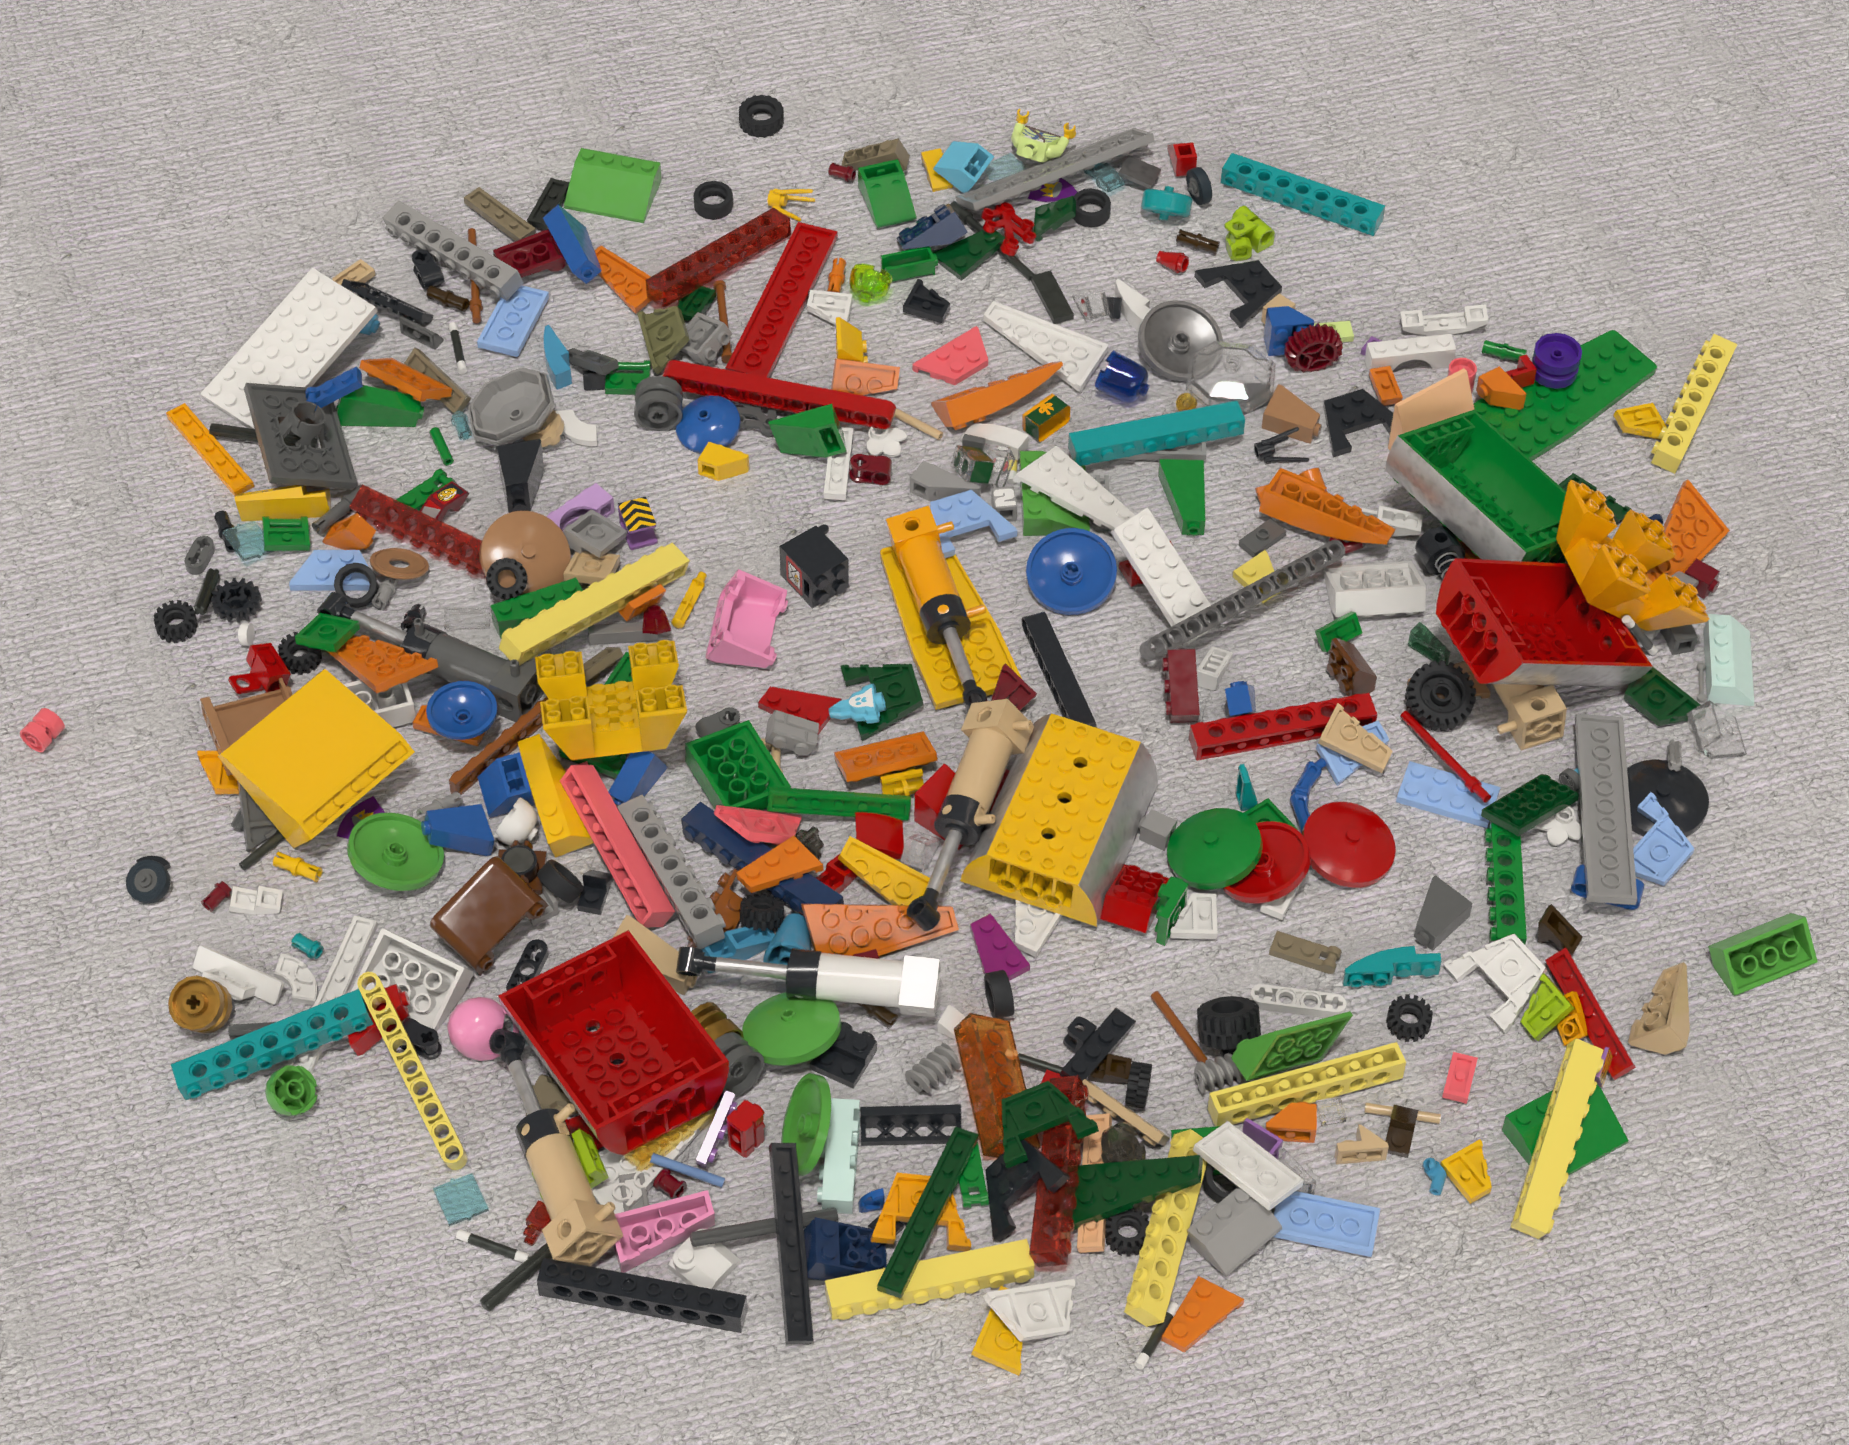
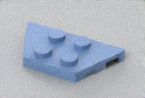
[289,550,370,591]

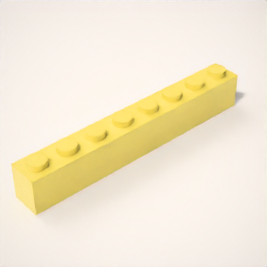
[1510,1038,1604,1239]
[825,1239,1035,1320]

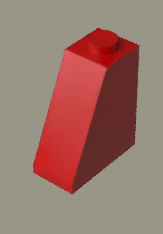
[344,984,410,1056]

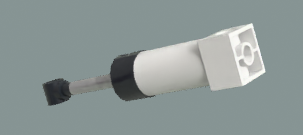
[676,947,941,1017]

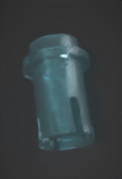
[451,411,472,440]

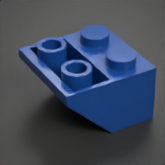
[1263,306,1314,356]
[477,752,535,818]

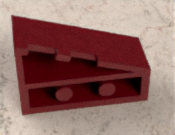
[1162,649,1200,723]

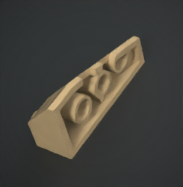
[1628,962,1690,1055]

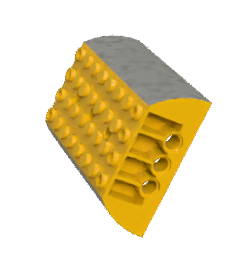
[960,713,1158,927]

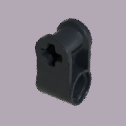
[412,249,445,290]
[399,1018,442,1060]

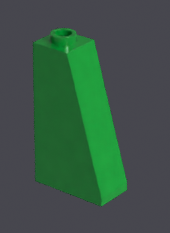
[336,385,424,427]
[1158,459,1206,536]

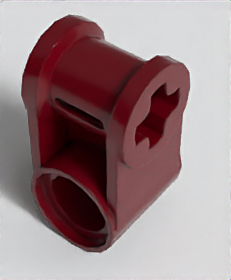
[849,454,892,485]

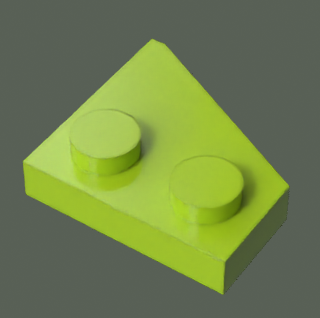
[1520,973,1575,1041]

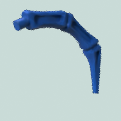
[1290,758,1327,834]

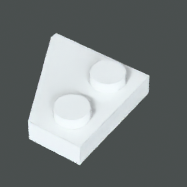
[807,290,853,325]
[1170,893,1218,939]

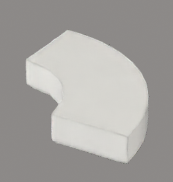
[555,410,597,446]
[274,953,318,1005]

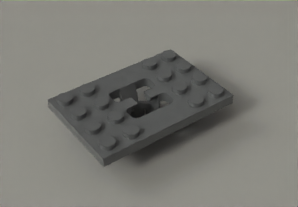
[244,383,357,489]

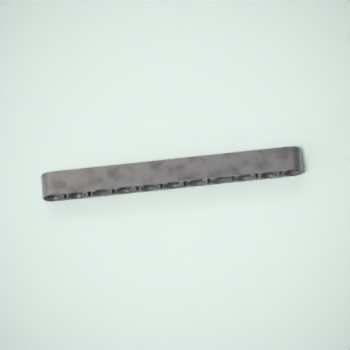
[1140,540,1345,661]

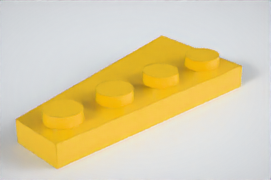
[838,836,930,905]

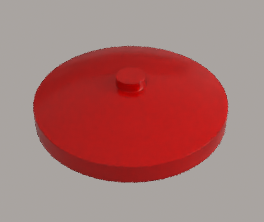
[1302,802,1396,888]
[1222,821,1311,903]

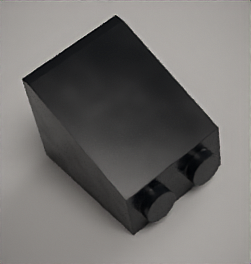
[496,439,544,513]

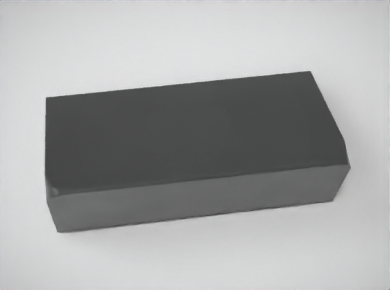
[399,316,444,350]

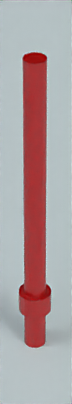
[1400,711,1491,803]

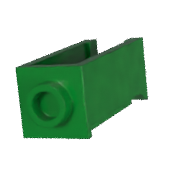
[881,246,938,285]

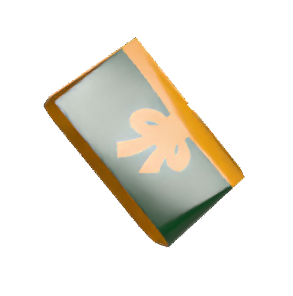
[1022,393,1070,442]

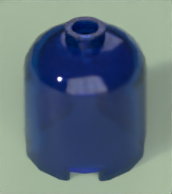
[1095,350,1150,403]

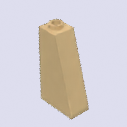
[613,915,697,995]

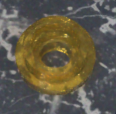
[1176,393,1197,411]

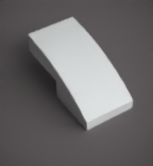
[228,886,283,914]

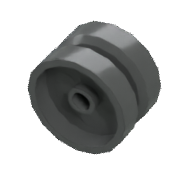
[634,376,683,431]
[714,1032,764,1097]

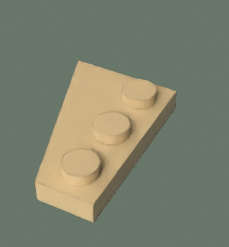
[1318,703,1393,773]

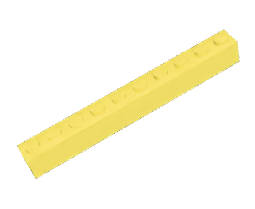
[499,542,690,665]

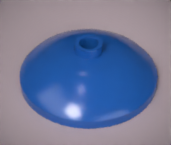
[676,395,741,453]
[426,681,497,740]

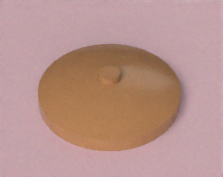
[480,511,571,596]

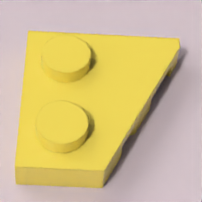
[1232,550,1280,604]

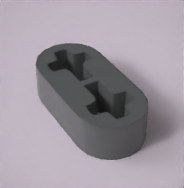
[184,536,215,575]

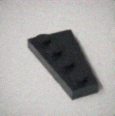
[341,279,434,324]

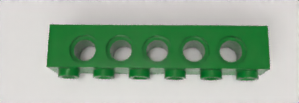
[1484,822,1527,945]

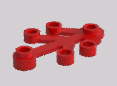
[981,202,1036,256]

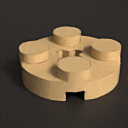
[523,410,564,447]

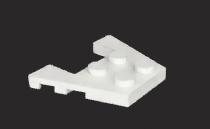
[1443,934,1547,1034]

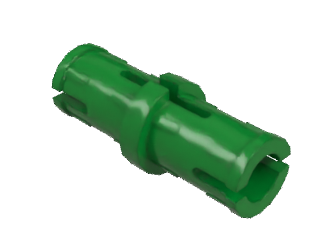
[1482,340,1527,362]

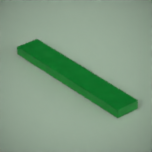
[767,787,911,821]

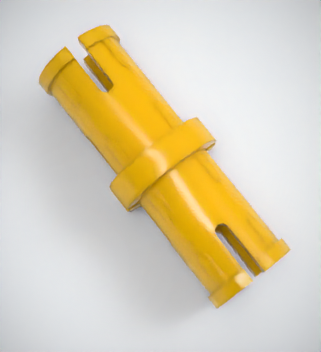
[273,852,323,882]

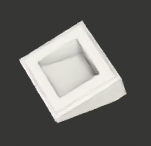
[938,1005,971,1042]

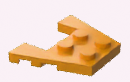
[871,1172,971,1252]

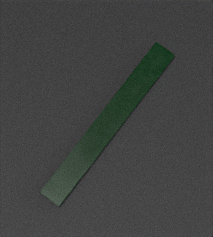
[877,1127,979,1298]

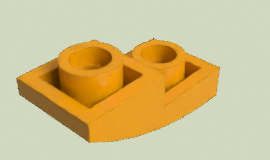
[1557,991,1587,1046]

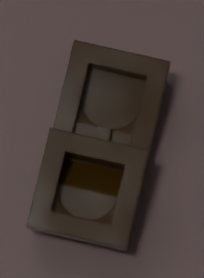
[1088,1053,1132,1083]

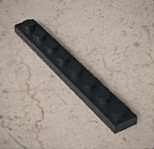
[769,1143,814,1344]

